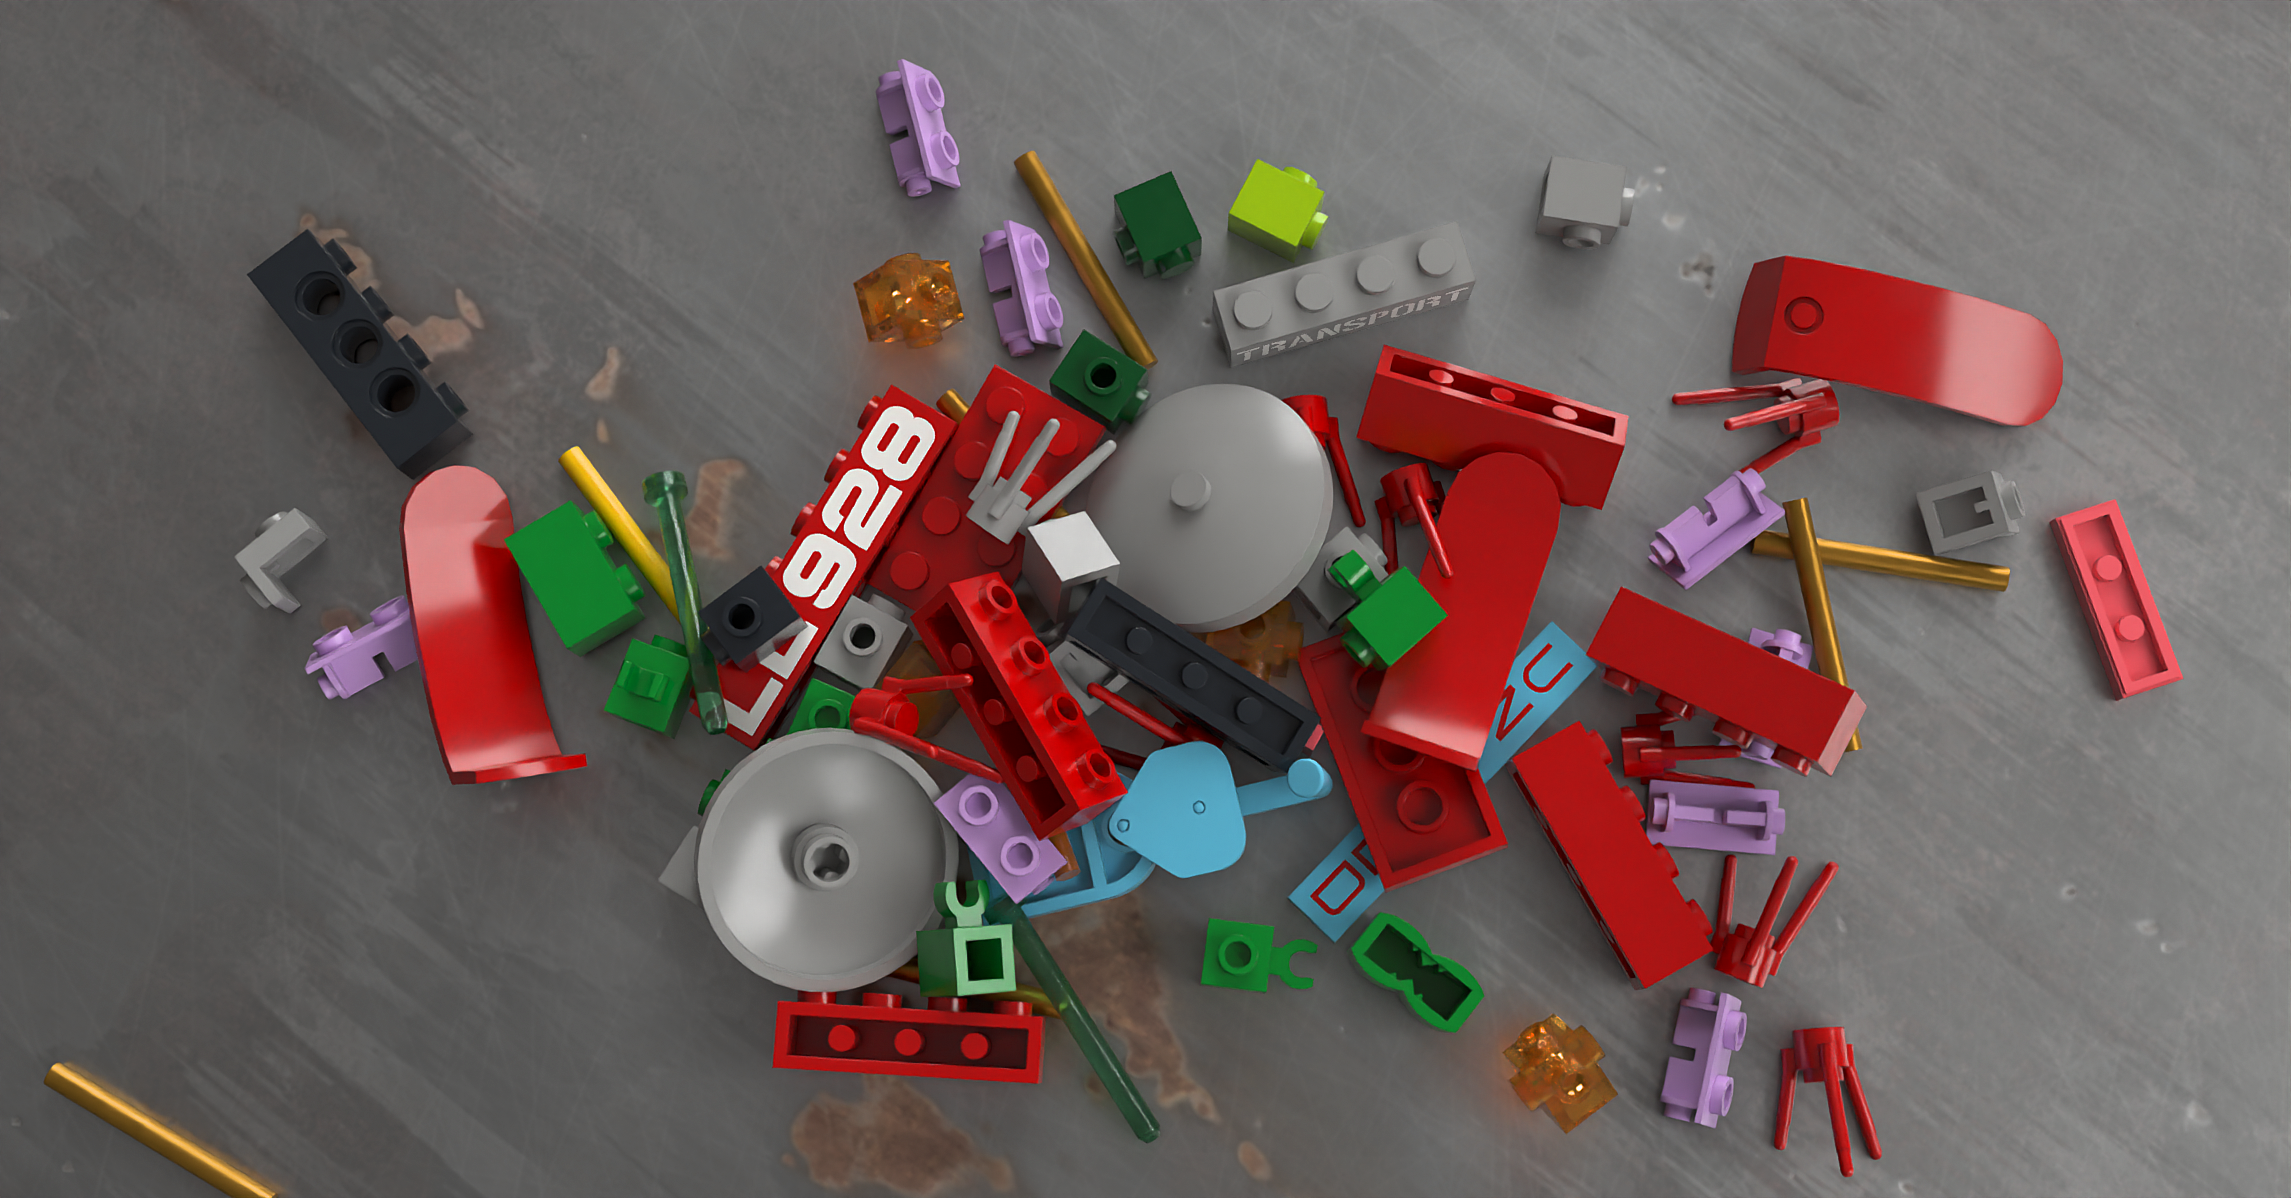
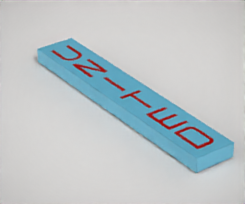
[1287,621,1597,943]

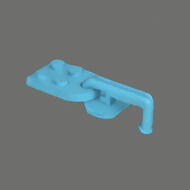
[966,741,1333,926]

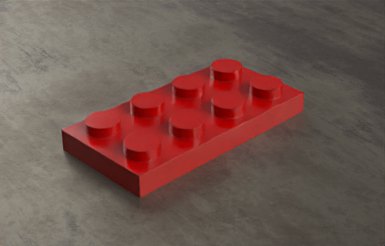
[867,364,1106,611]
[1294,632,1508,893]

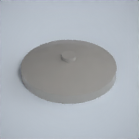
[1086,384,1333,633]
[694,728,959,992]

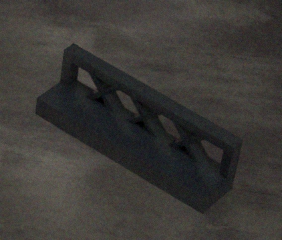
[1057,577,1321,774]

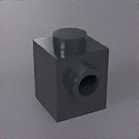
[698,565,808,673]

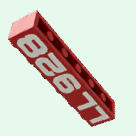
[689,384,958,751]

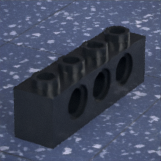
[247,229,473,480]

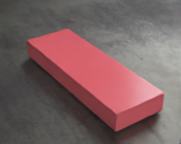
[2049,499,2183,701]

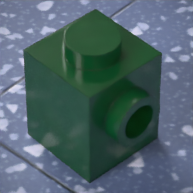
[1113,171,1202,279]
[1049,329,1152,435]

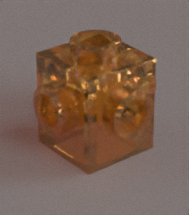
[853,253,964,349]
[1205,600,1304,683]
[1502,1013,1618,1134]

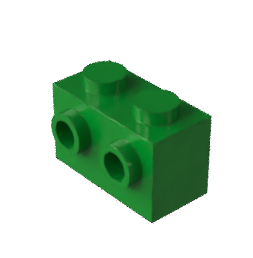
[504,500,646,657]

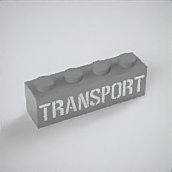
[1212,221,1476,368]

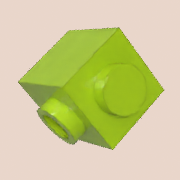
[1227,159,1329,263]

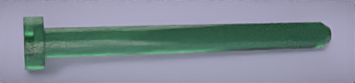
[641,471,728,735]
[983,892,1161,1144]

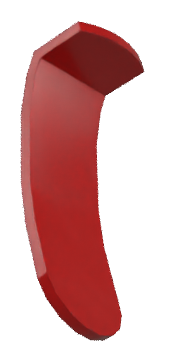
[1732,255,2063,427]
[1360,452,1561,772]
[399,465,587,785]

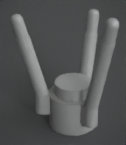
[966,411,1116,544]

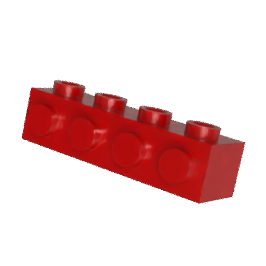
[1356,344,1629,510]
[910,571,1128,842]
[1585,586,1867,777]
[1504,720,1713,990]
[772,990,1046,1084]

